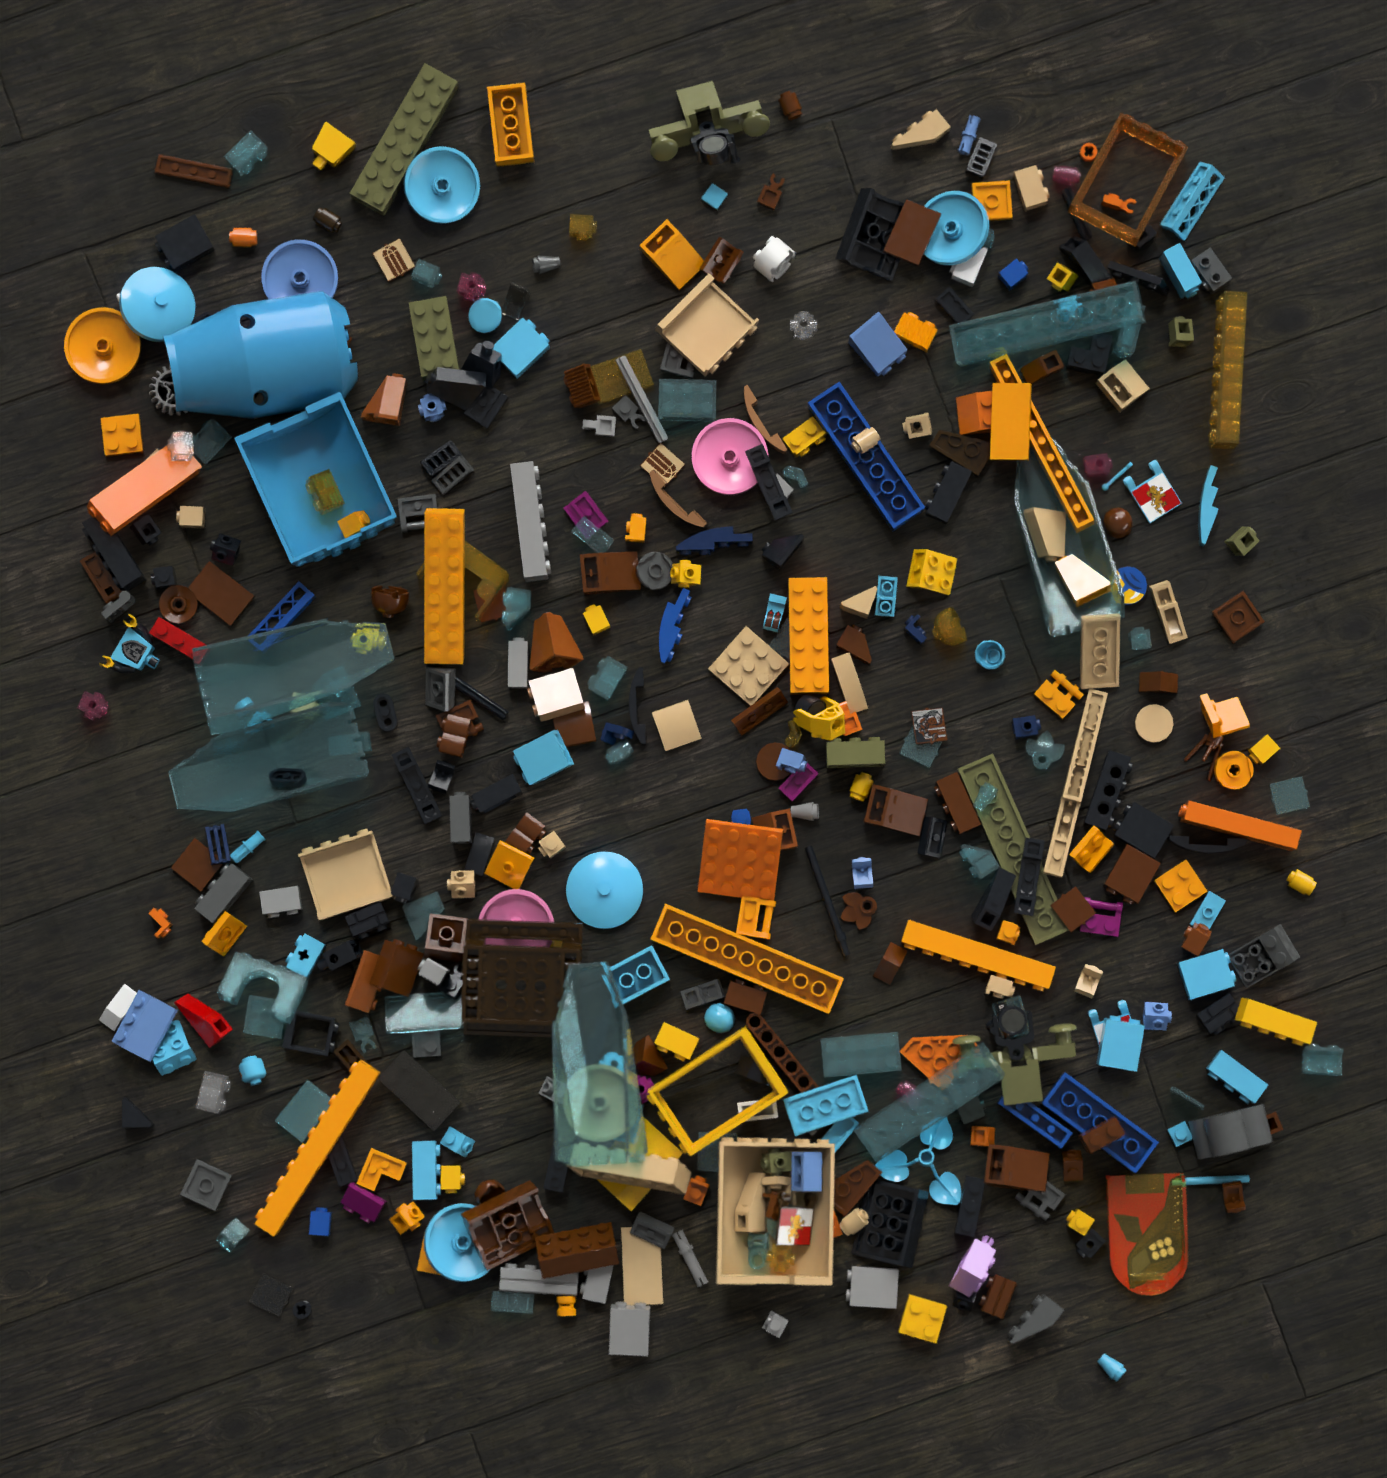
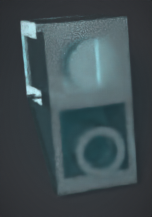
[959,844,1000,880]

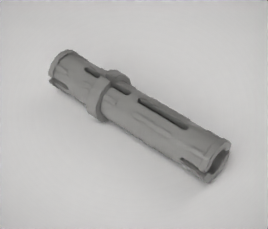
[672,1229,709,1287]

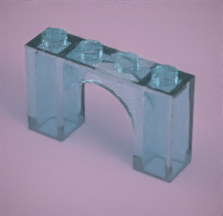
[217,952,308,1024]

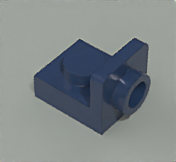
[904,614,927,646]
[601,722,634,745]

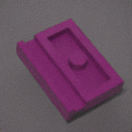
[564,491,609,538]

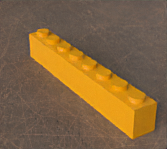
[901,920,1056,992]

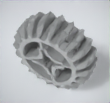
[149,366,188,415]

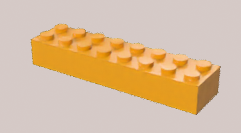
[424,508,465,664]

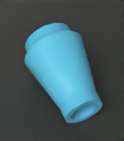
[1097,1353,1126,1382]

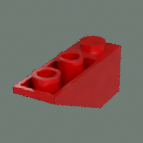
[174,994,233,1048]

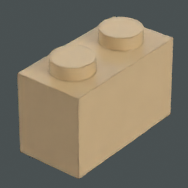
[1013,165,1050,211]

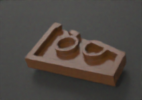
[834,1160,883,1216]

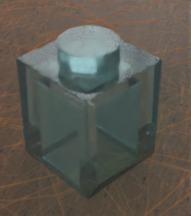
[411,259,442,288]

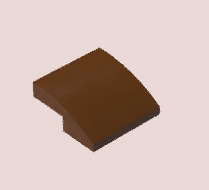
[553,701,596,747]

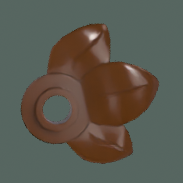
[841,892,877,930]

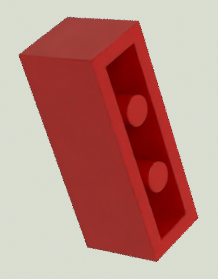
[149,617,211,664]

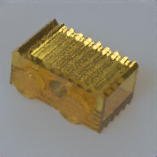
[305,469,345,516]

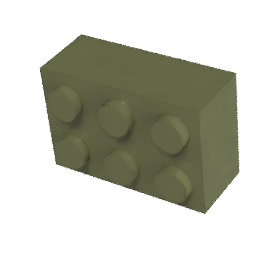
[825,737,885,768]

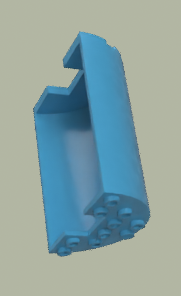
[234,392,397,567]

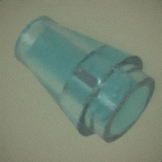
[973,782,998,812]

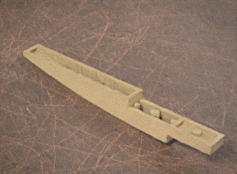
[1043,689,1108,878]

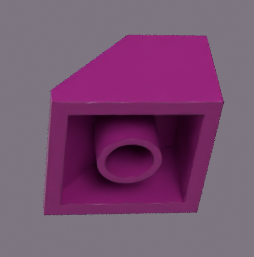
[340,1182,387,1223]

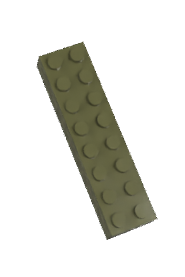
[349,63,459,216]

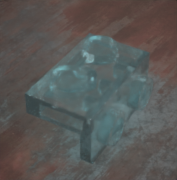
[1302,1044,1344,1076]

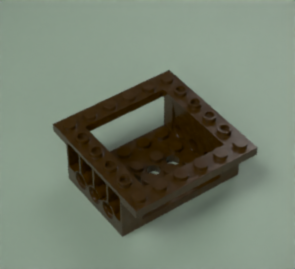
[461,919,583,1039]

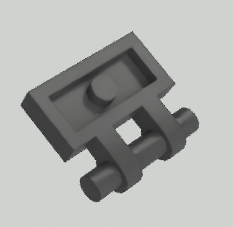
[1014,1181,1065,1221]

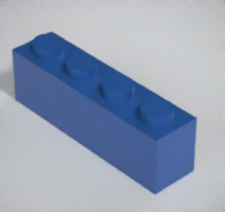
[997,1095,1072,1149]

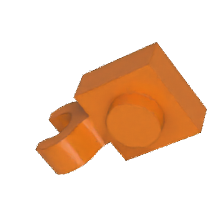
[1101,193,1136,214]
[839,701,862,736]

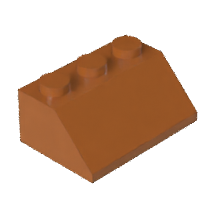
[345,950,382,1013]

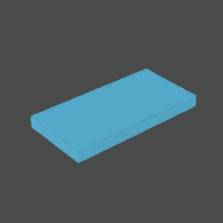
[783,1075,869,1136]

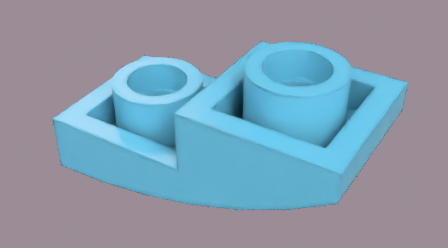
[875,575,898,617]

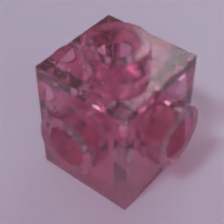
[457,272,487,302]
[77,691,109,720]

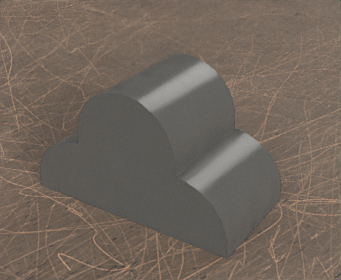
[1188,1104,1273,1159]

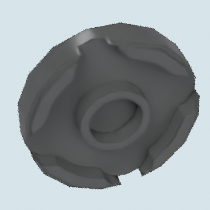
[636,552,673,590]

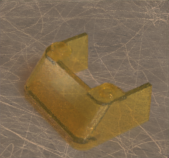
[416,541,509,622]

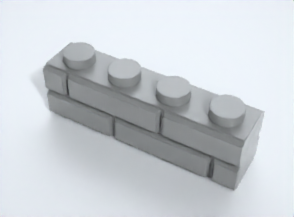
[499,1263,579,1296]

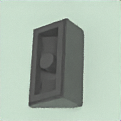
[630,1212,674,1249]

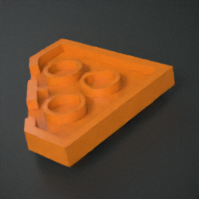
[899,1035,981,1091]

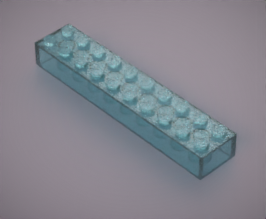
[949,281,1146,367]

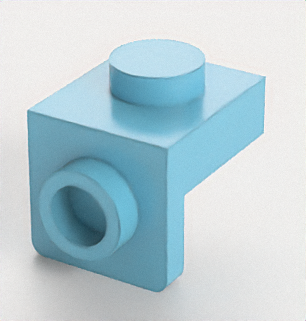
[440,1126,475,1157]

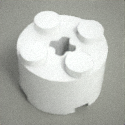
[753,236,796,282]

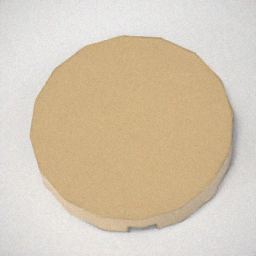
[1135,704,1173,743]

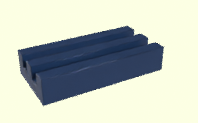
[205,824,231,865]

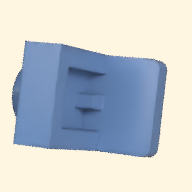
[852,857,873,889]

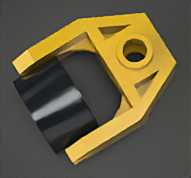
[793,694,845,740]

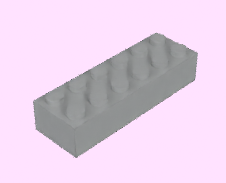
[510,461,551,582]

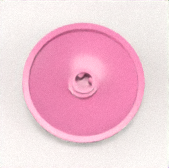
[692,418,768,495]
[479,889,554,947]

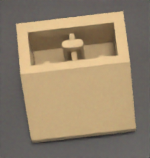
[1096,359,1150,413]

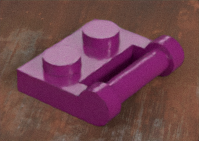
[1079,897,1123,937]

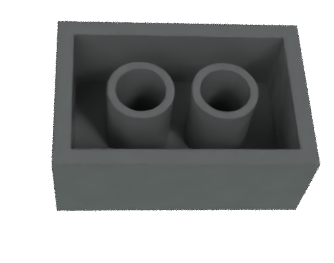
[194,863,253,924]

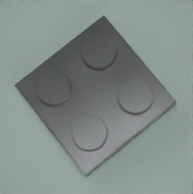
[180,1159,232,1211]

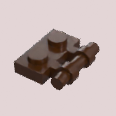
[436,700,484,737]

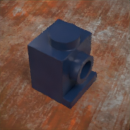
[1011,715,1041,739]

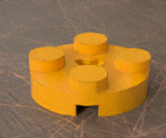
[1214,751,1254,789]

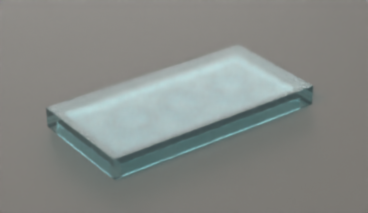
[385,991,464,1034]

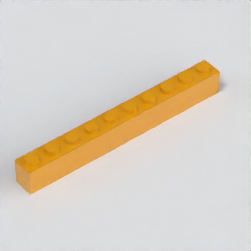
[990,353,1094,533]
[255,1060,381,1237]

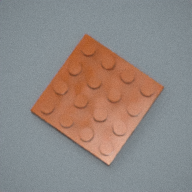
[698,819,783,901]

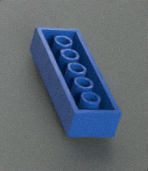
[1041,1072,1159,1173]

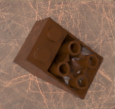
[580,552,641,595]
[863,784,928,836]
[984,1144,1050,1192]

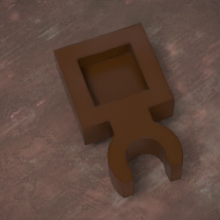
[757,174,784,210]

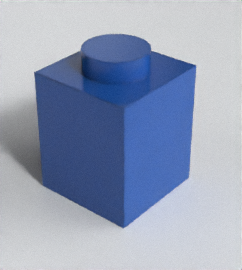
[998,258,1028,291]
[309,1207,332,1236]

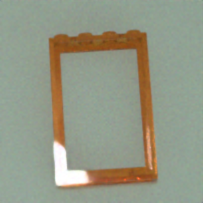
[1068,113,1188,247]

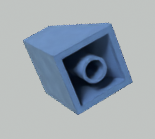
[848,312,907,377]

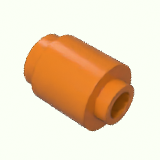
[229,228,257,247]

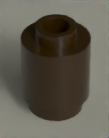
[313,207,342,234]

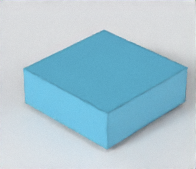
[701,183,728,210]

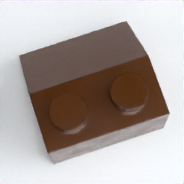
[424,913,468,963]

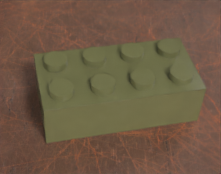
[409,296,459,381]

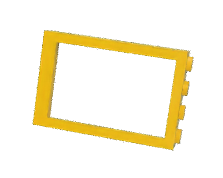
[647,1026,788,1156]

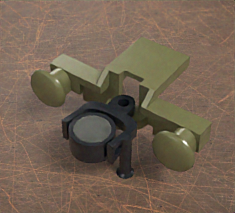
[649,81,770,165]
[952,1004,1077,1105]

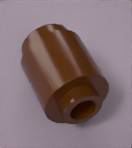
[778,91,802,121]

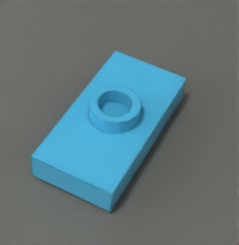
[1190,891,1226,929]
[821,1117,859,1152]

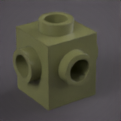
[761,1148,792,1176]

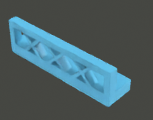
[1160,162,1225,241]

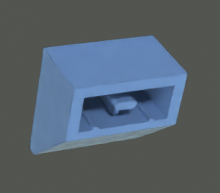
[791,1152,823,1191]

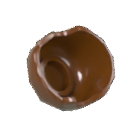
[1103,507,1132,539]
[474,1179,505,1204]

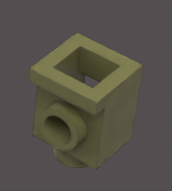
[1168,316,1194,347]
[1224,526,1259,556]

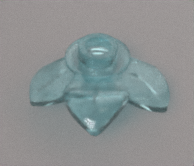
[1026,731,1065,769]

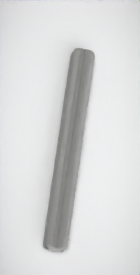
[616,356,668,443]

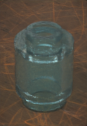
[604,739,634,766]

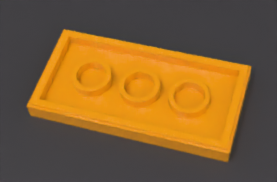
[990,383,1032,460]

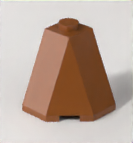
[361,373,407,426]
[530,612,583,673]

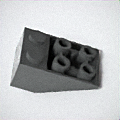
[1228,924,1300,988]
[1007,1294,1064,1344]

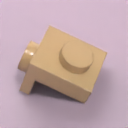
[1074,964,1103,998]

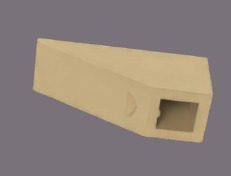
[891,109,950,150]
[735,1172,765,1232]

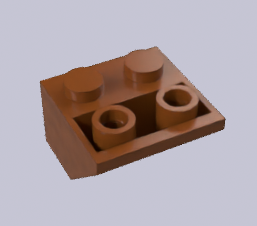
[752,808,798,851]

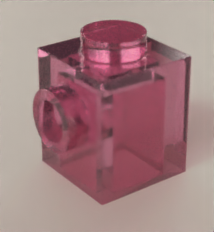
[1083,453,1113,478]

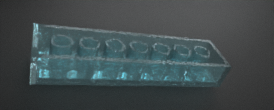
[854,1042,1005,1163]

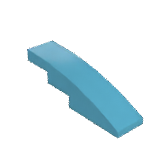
[1198,465,1219,546]

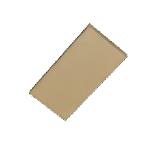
[1080,613,1120,689]
[621,1227,663,1305]

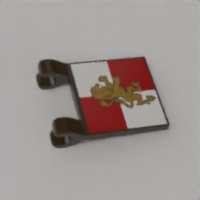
[775,1192,817,1245]

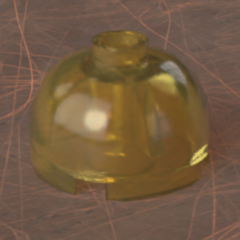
[932,607,967,646]

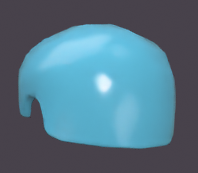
[975,640,1006,670]
[704,1003,736,1033]

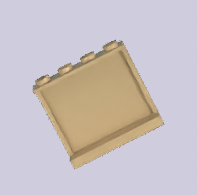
[655,274,759,377]
[298,829,394,921]

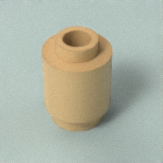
[851,427,881,454]
[840,1208,869,1236]

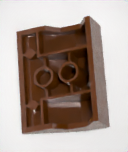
[461,1180,554,1271]

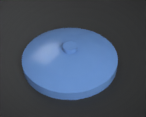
[261,240,338,299]

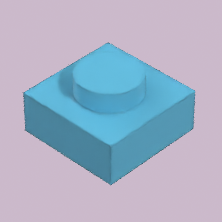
[1167,1121,1192,1147]

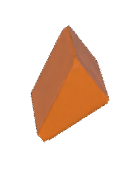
[971,1126,995,1146]

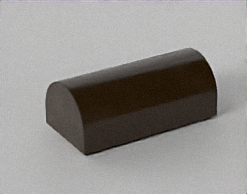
[333,1039,370,1070]

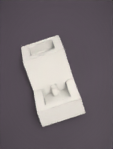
[99,984,137,1031]

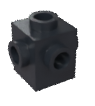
[210,534,241,566]

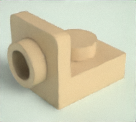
[762,1176,791,1195]

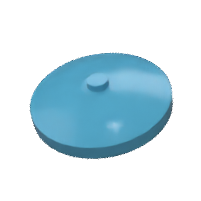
[404,147,480,224]
[924,191,989,265]
[119,267,195,342]
[566,852,643,929]
[424,1203,491,1282]

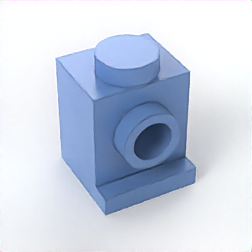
[776,748,807,774]

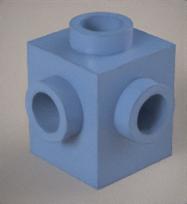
[418,393,447,422]
[1143,1002,1172,1031]

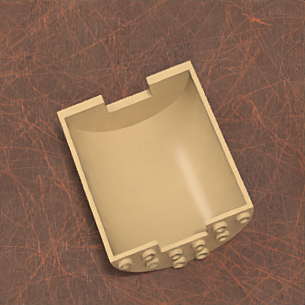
[716,1138,835,1285]

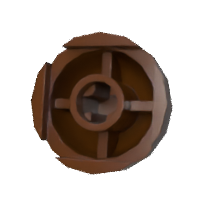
[371,586,410,618]

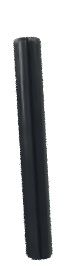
[426,664,508,720]

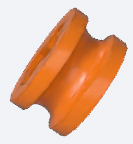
[1080,143,1097,162]

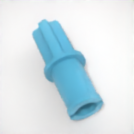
[230,831,266,863]

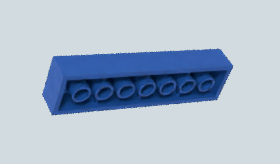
[807,381,925,532]

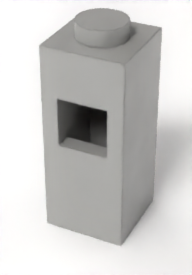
[508,638,529,689]

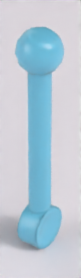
[1101,462,1133,491]

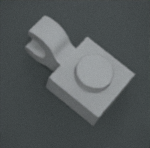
[582,415,616,437]

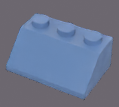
[112,990,178,1062]

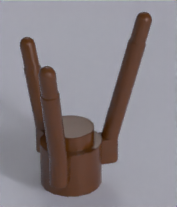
[1184,732,1224,781]

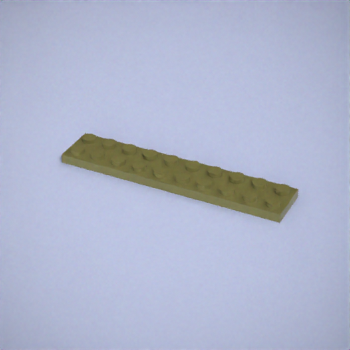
[957,754,1069,945]

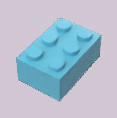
[601,945,670,1007]

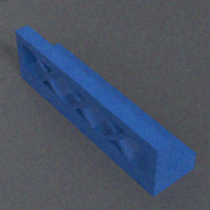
[247,581,316,653]

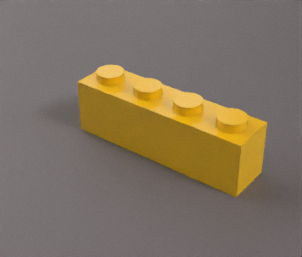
[1235,998,1317,1046]

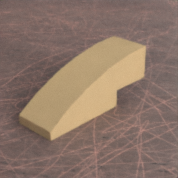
[1149,580,1188,644]
[831,653,868,714]

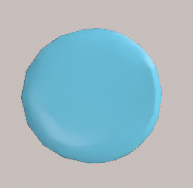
[468,298,502,333]

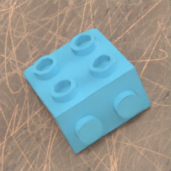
[152,1020,197,1076]

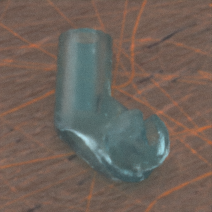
[783,466,809,488]

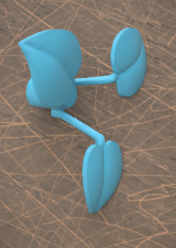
[875,1115,961,1205]

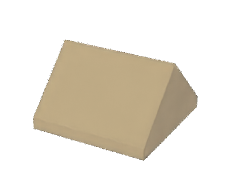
[840,586,877,619]

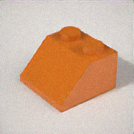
[956,391,992,435]

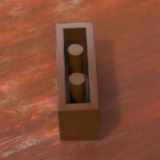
[934,772,981,835]

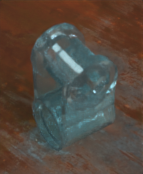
[748,1232,770,1270]

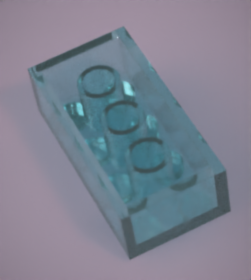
[820,1032,901,1077]

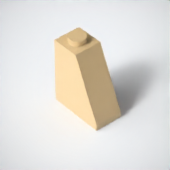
[1023,507,1066,562]

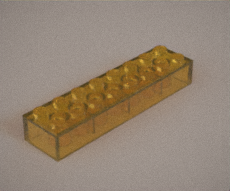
[1208,291,1247,449]

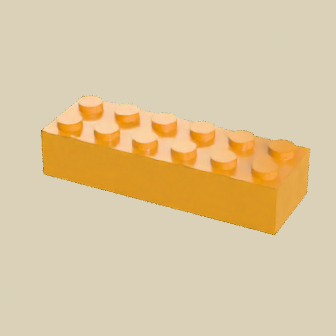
[788,577,829,695]

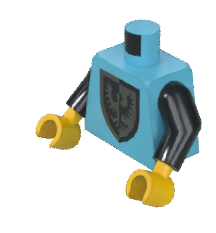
[99,614,160,673]

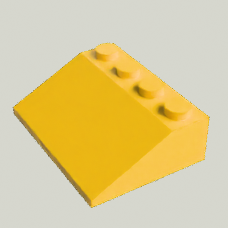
[597,1116,683,1211]

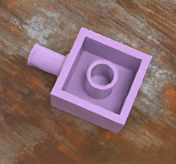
[949,1236,996,1297]

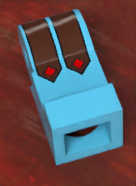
[763,593,787,632]

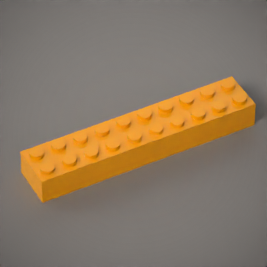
[651,904,844,1014]

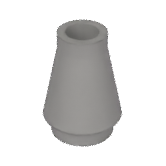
[791,802,819,821]

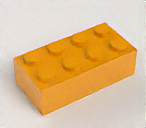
[487,83,534,166]

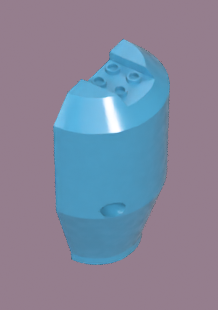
[163,291,358,419]

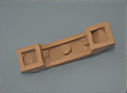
[744,385,787,454]
[650,469,708,527]

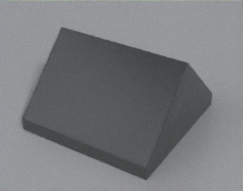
[425,667,455,711]

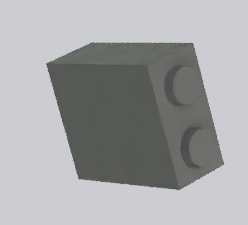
[450,792,472,844]

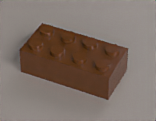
[535,1222,619,1279]

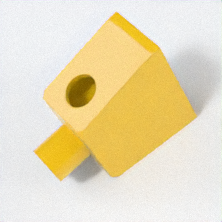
[312,122,356,171]

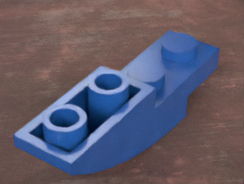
[659,588,692,665]

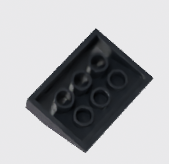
[851,1180,929,1268]

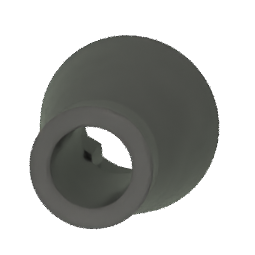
[532,255,561,274]

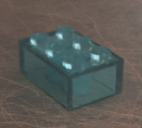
[658,379,716,421]

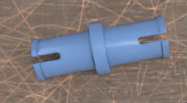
[958,115,981,155]

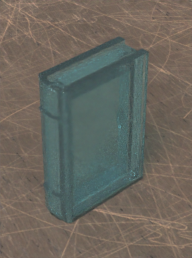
[275,1079,331,1142]

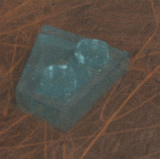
[402,891,445,940]

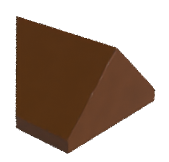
[627,1035,668,1076]

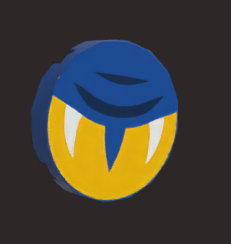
[1109,566,1147,605]

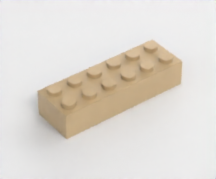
[566,1142,691,1195]

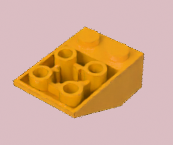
[639,219,704,290]

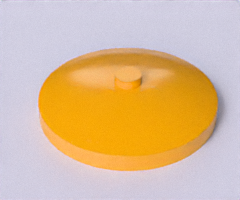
[64,307,141,384]

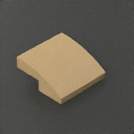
[652,700,702,751]

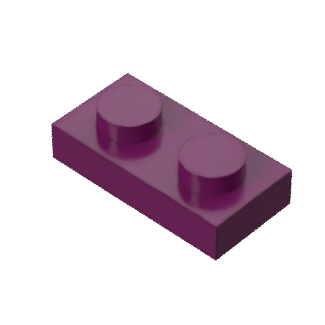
[778,763,819,802]

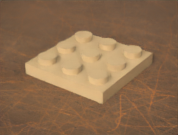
[708,626,789,706]

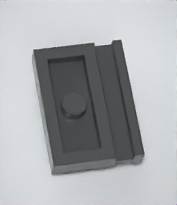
[411,1017,442,1058]

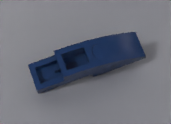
[676,526,753,556]

